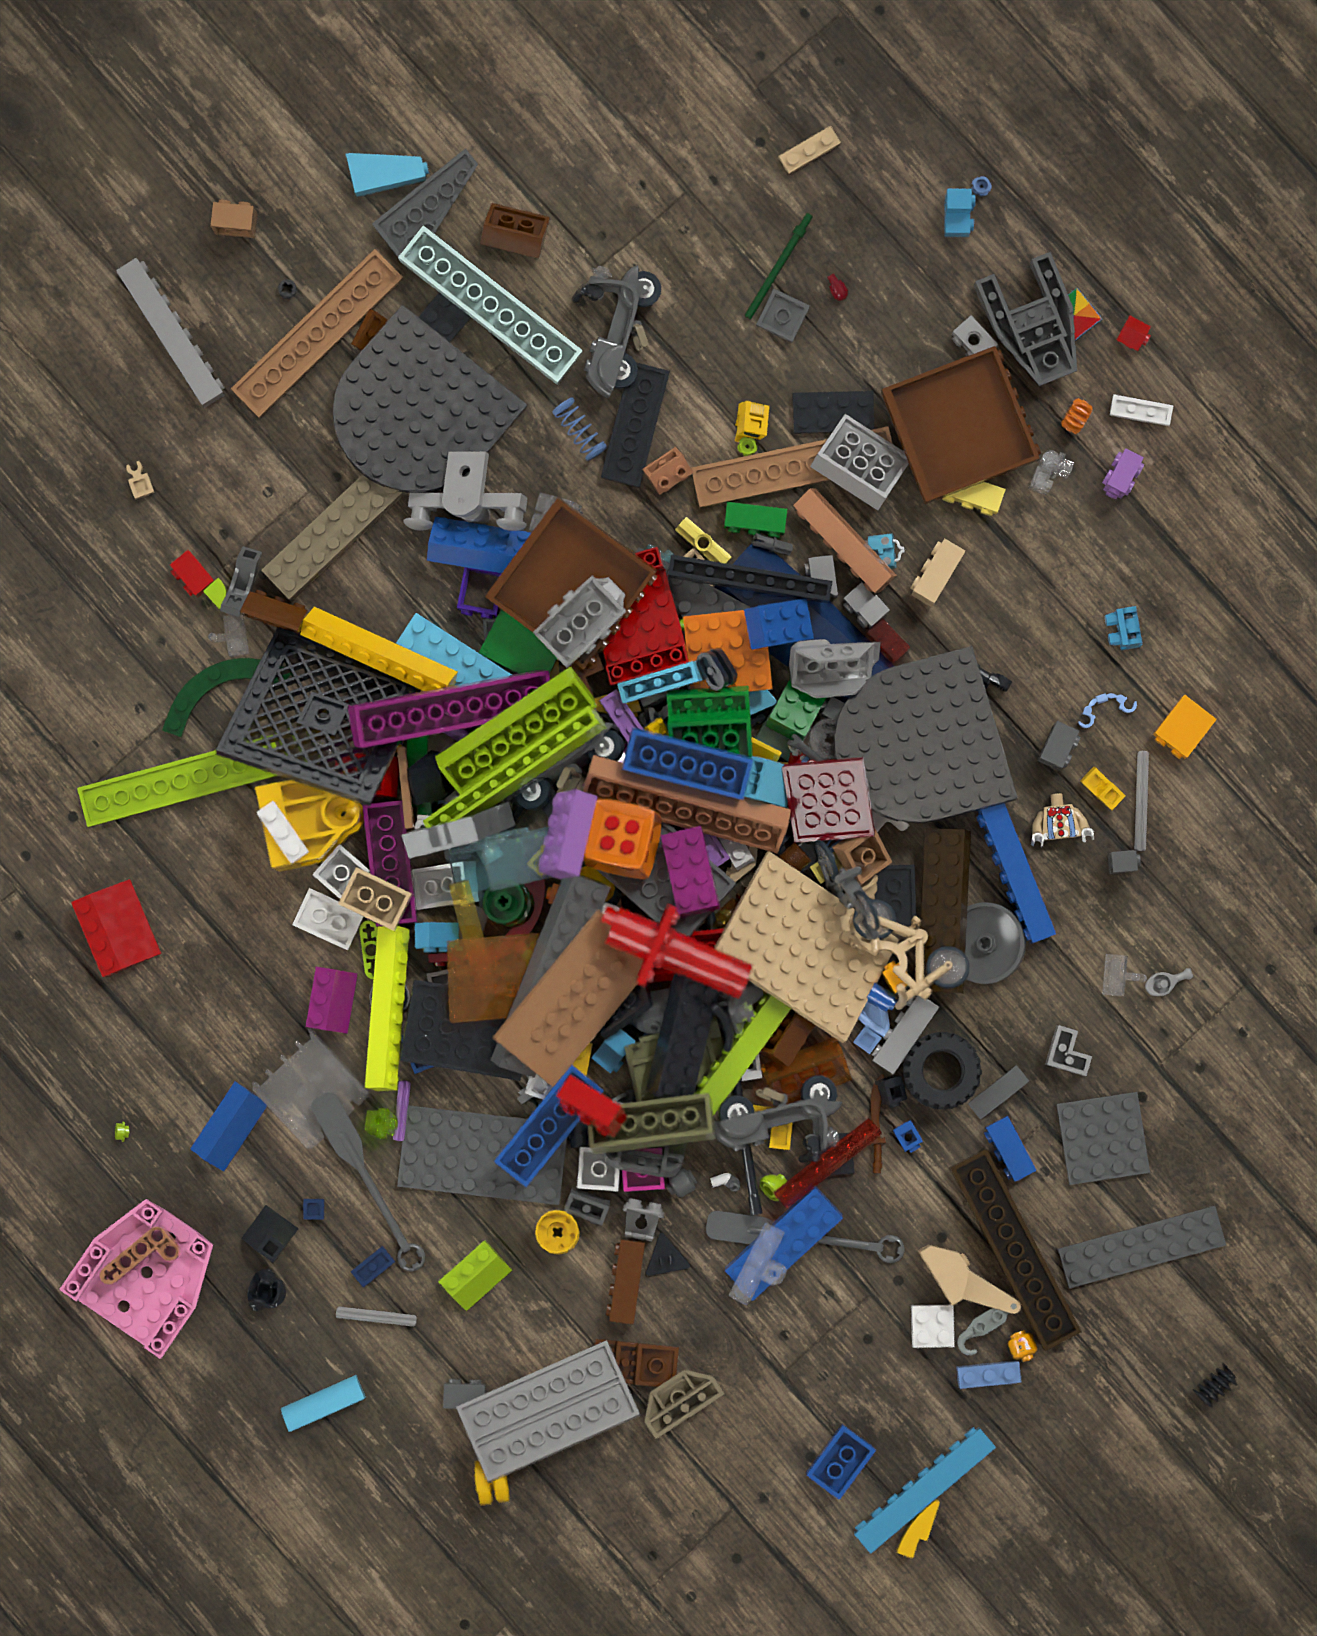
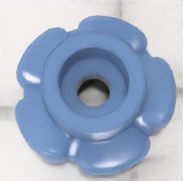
[972,176,992,196]

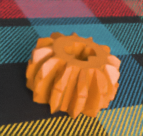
[1061,398,1092,434]

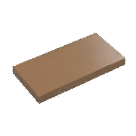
[397,747,415,831]

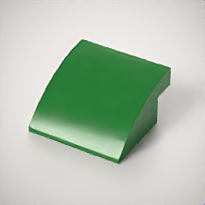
[667,686,753,757]

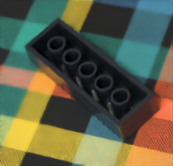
[646,973,719,1098]

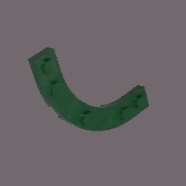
[162,658,291,738]

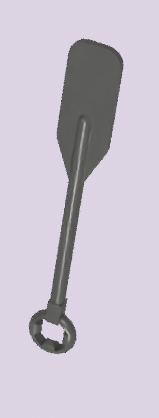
[311,1092,426,1271]
[706,1211,905,1263]

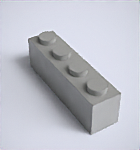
[872,995,939,1074]

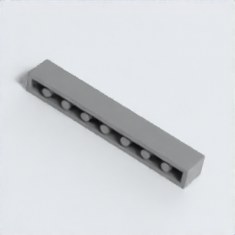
[116,258,225,408]

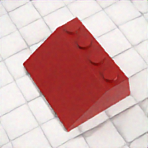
[71,879,162,978]

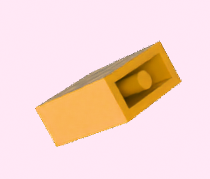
[1153,695,1217,759]

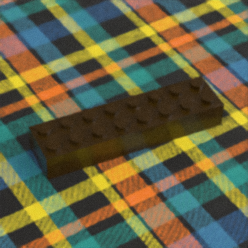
[921,828,971,994]

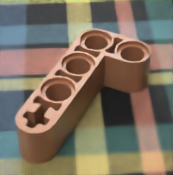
[100,1226,181,1285]

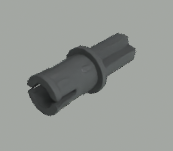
[752,533,793,555]

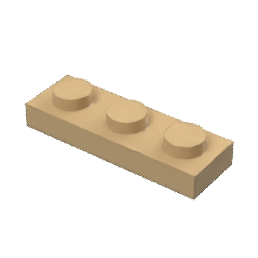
[779,126,841,175]

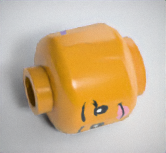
[1008,1330,1038,1362]

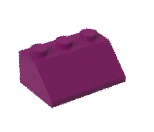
[306,966,358,1034]

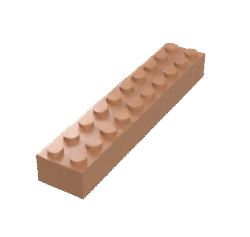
[582,755,791,853]

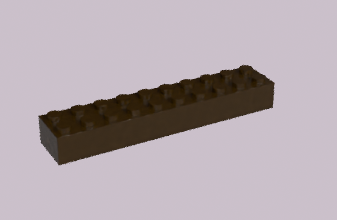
[949,1149,1082,1351]

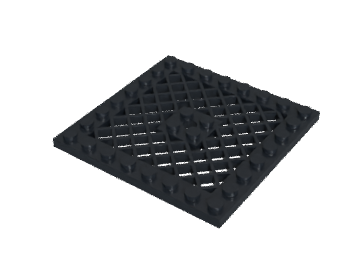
[216,627,424,806]

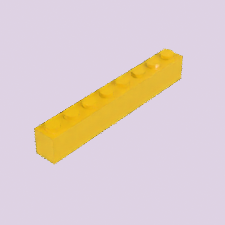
[300,607,458,691]

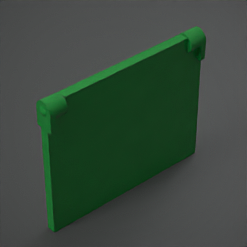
[479,609,558,674]

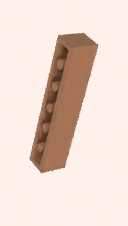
[793,488,897,593]

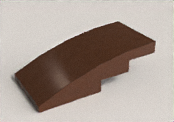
[594,1339,679,1387]

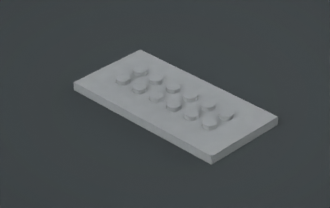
[456,1340,640,1483]

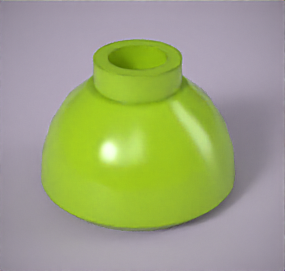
[760,1174,787,1201]

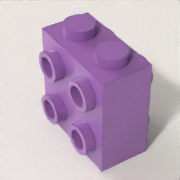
[1102,448,1144,499]

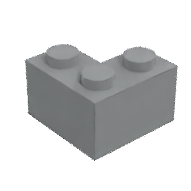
[843,582,890,630]
[1045,1025,1092,1076]

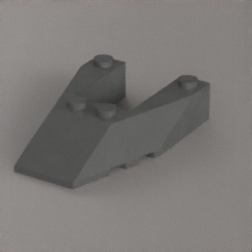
[974,252,1077,386]

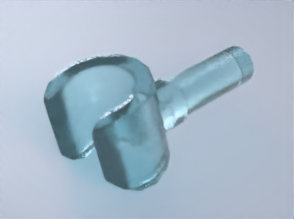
[647,544,674,563]

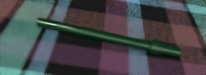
[744,213,813,319]

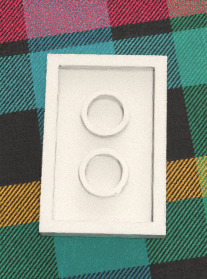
[292,888,364,950]

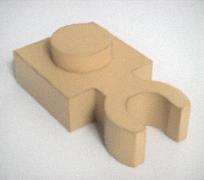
[126,461,155,499]

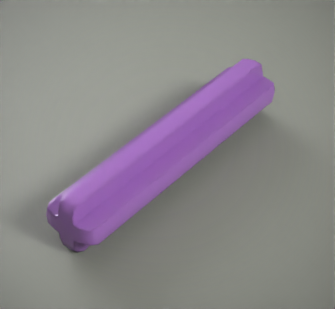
[393,1081,411,1141]

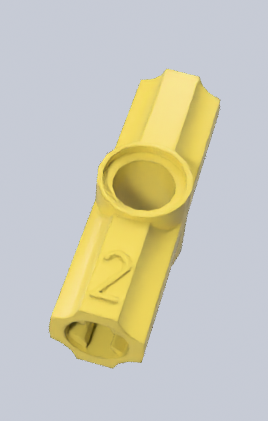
[675,517,732,564]

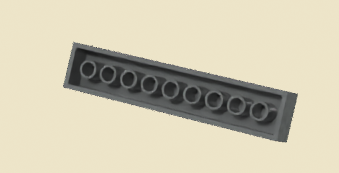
[491,874,610,1078]

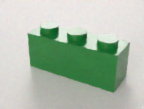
[724,502,787,538]

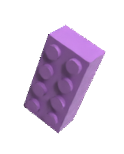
[539,789,597,879]

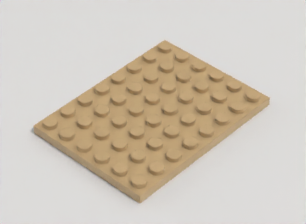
[714,851,899,1043]

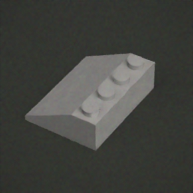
[810,414,909,510]

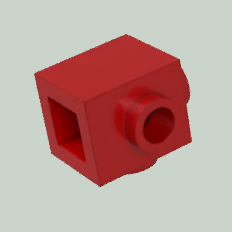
[1117,315,1151,351]

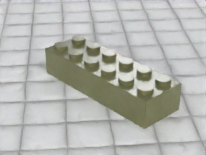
[588,1093,716,1154]

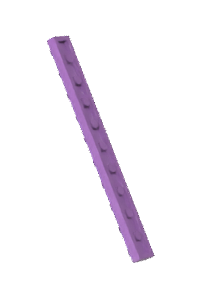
[599,689,730,867]

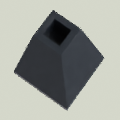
[242,1205,299,1263]

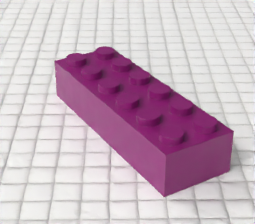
[363,800,418,927]

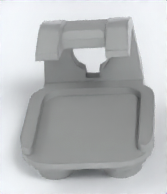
[623,1198,664,1242]

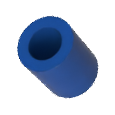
[867,983,898,1012]

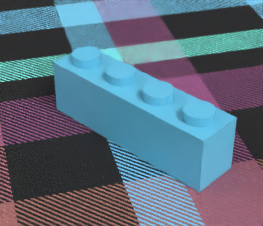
[617,661,705,704]

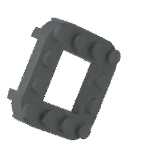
[603,1090,687,1177]

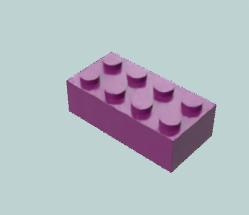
[661,826,721,918]

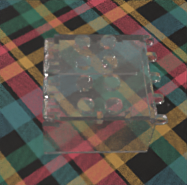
[252,1028,371,1149]

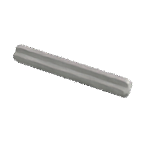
[336,1307,417,1326]

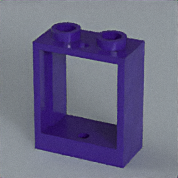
[457,567,502,619]

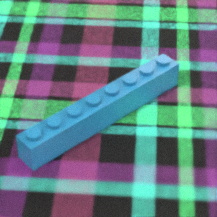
[854,1427,996,1554]

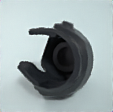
[247,1268,286,1311]

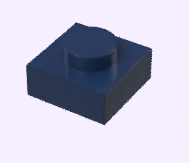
[303,1199,325,1220]

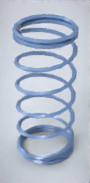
[552,398,607,461]

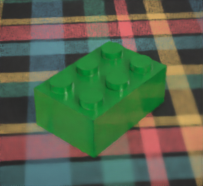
[765,680,826,741]

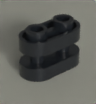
[696,648,737,690]

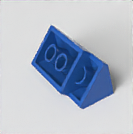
[190,1081,269,1171]

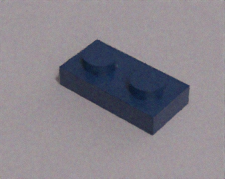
[351,1246,396,1287]

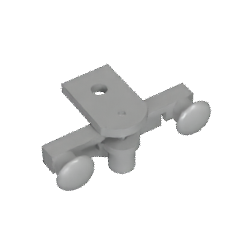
[403,452,527,531]

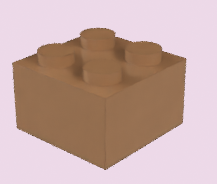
[211,200,257,238]
[832,829,892,884]

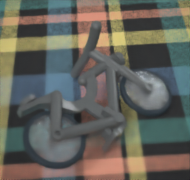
[815,840,880,940]

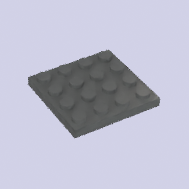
[1056,1092,1150,1185]

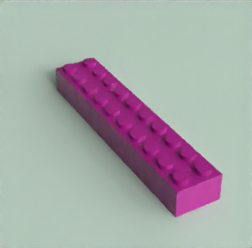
[348,670,550,748]

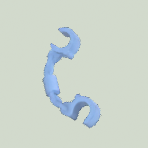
[1078,693,1137,728]

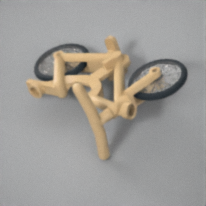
[849,899,970,1010]

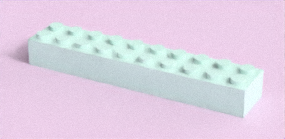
[398,226,583,385]

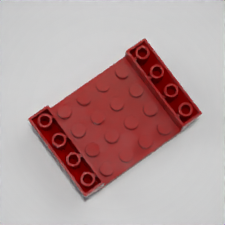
[603,547,689,686]

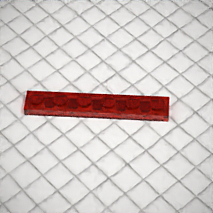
[773,1118,882,1208]

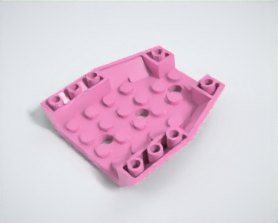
[59,1199,213,1359]

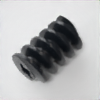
[1192,1363,1238,1408]

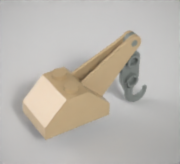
[918,1245,1021,1355]

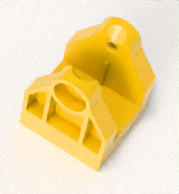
[255,780,365,872]

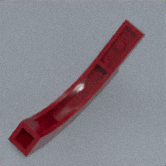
[428,880,546,968]

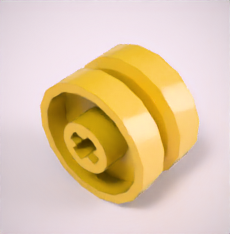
[475,1460,510,1505]

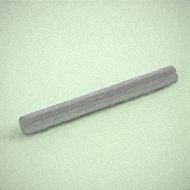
[1134,751,1149,851]

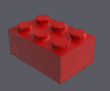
[556,1075,627,1137]

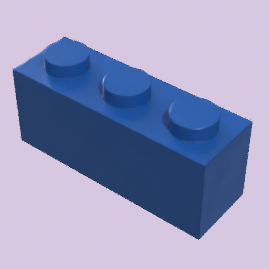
[984,1116,1037,1182]

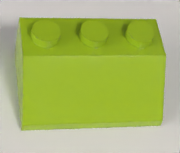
[438,1240,512,1311]

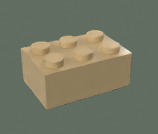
[910,539,965,607]
[338,867,413,931]

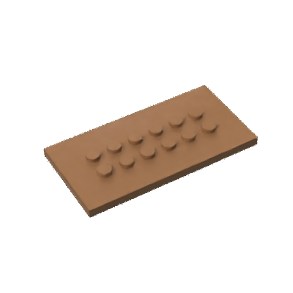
[493,910,643,1087]

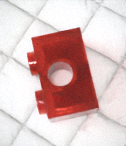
[867,618,910,664]

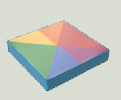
[1068,288,1102,341]

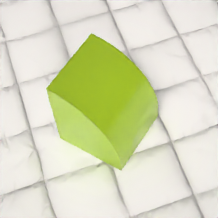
[204,578,228,609]

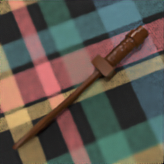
[869,1074,886,1174]

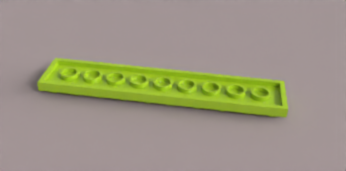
[77,735,278,827]

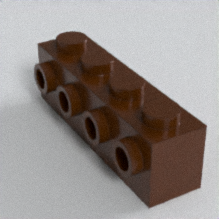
[606,1239,645,1325]

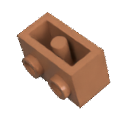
[642,447,693,495]

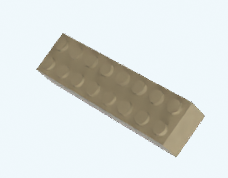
[261,475,406,602]

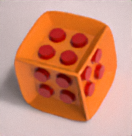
[583,799,662,879]

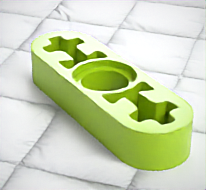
[359,921,378,979]

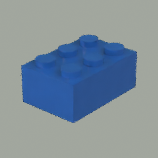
[744,599,814,650]
[806,1424,876,1500]

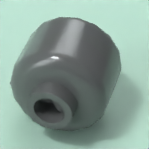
[666,1168,697,1198]

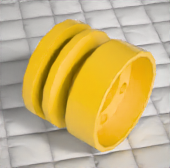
[535,1210,580,1255]

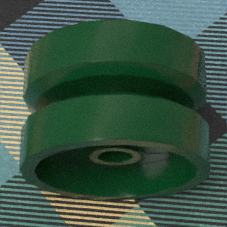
[483,879,535,927]

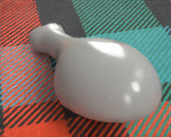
[1145,968,1193,996]

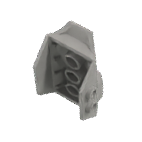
[533,576,626,668]
[789,639,881,698]

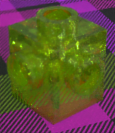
[365,1108,398,1139]

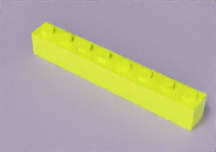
[365,926,410,1091]

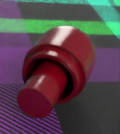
[827,273,848,301]

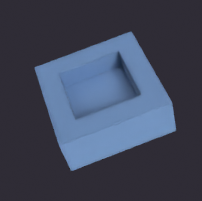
[853,1026,881,1054]

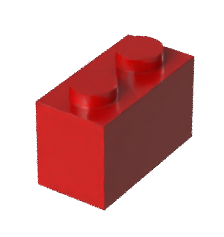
[170,550,214,598]

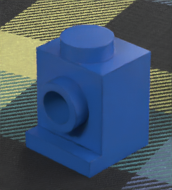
[892,1120,923,1153]

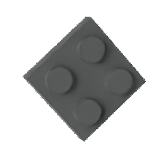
[756,289,810,343]

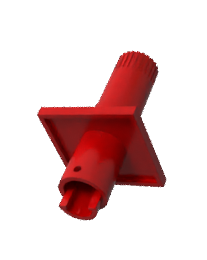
[601,903,753,999]

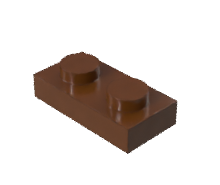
[351,309,388,351]

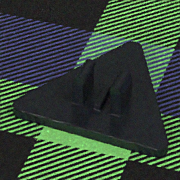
[646,1233,690,1276]

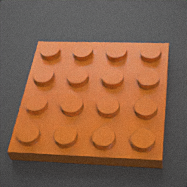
[683,610,773,692]

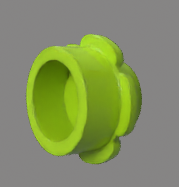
[737,437,757,456]
[115,1122,129,1142]

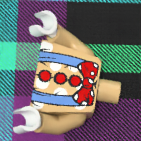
[1031,793,1094,847]

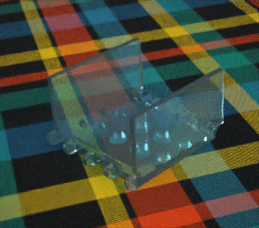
[448,826,553,896]

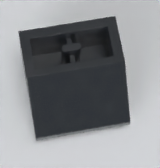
[407,750,456,805]

